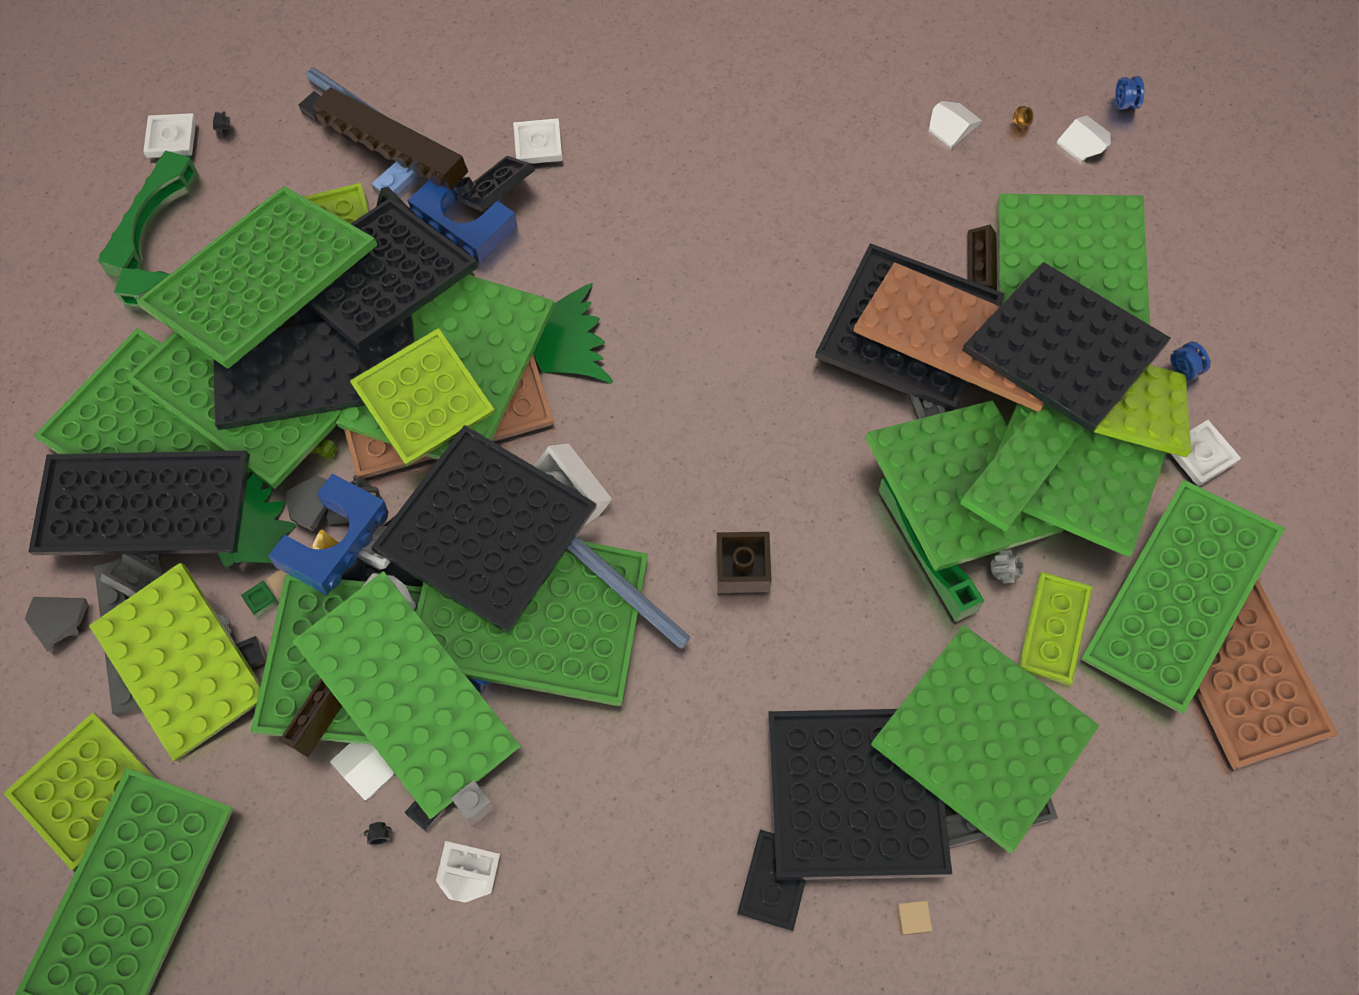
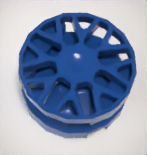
[1115,76,1144,110]
[1170,341,1211,381]

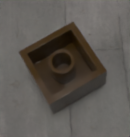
[716,531,772,593]

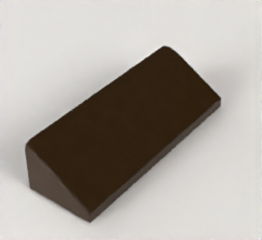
[968,224,997,290]
[279,678,342,757]

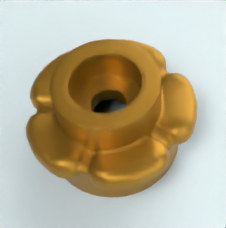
[1013,106,1034,129]

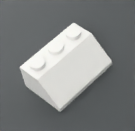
[534,443,612,527]

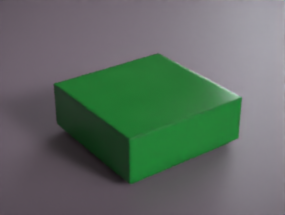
[241,580,279,618]

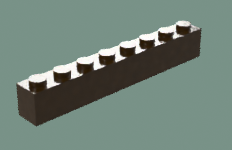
[312,87,468,191]

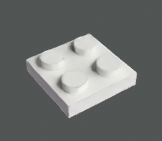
[143,113,196,158]
[513,118,563,164]
[1170,420,1241,487]

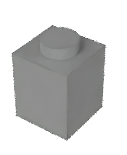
[451,780,495,826]

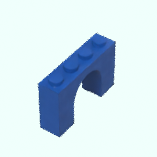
[407,180,517,263]
[268,473,389,595]

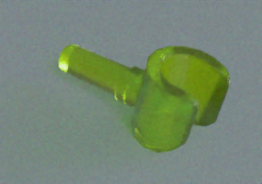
[310,440,337,459]

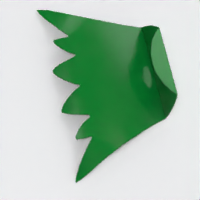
[533,283,613,384]
[218,474,296,567]

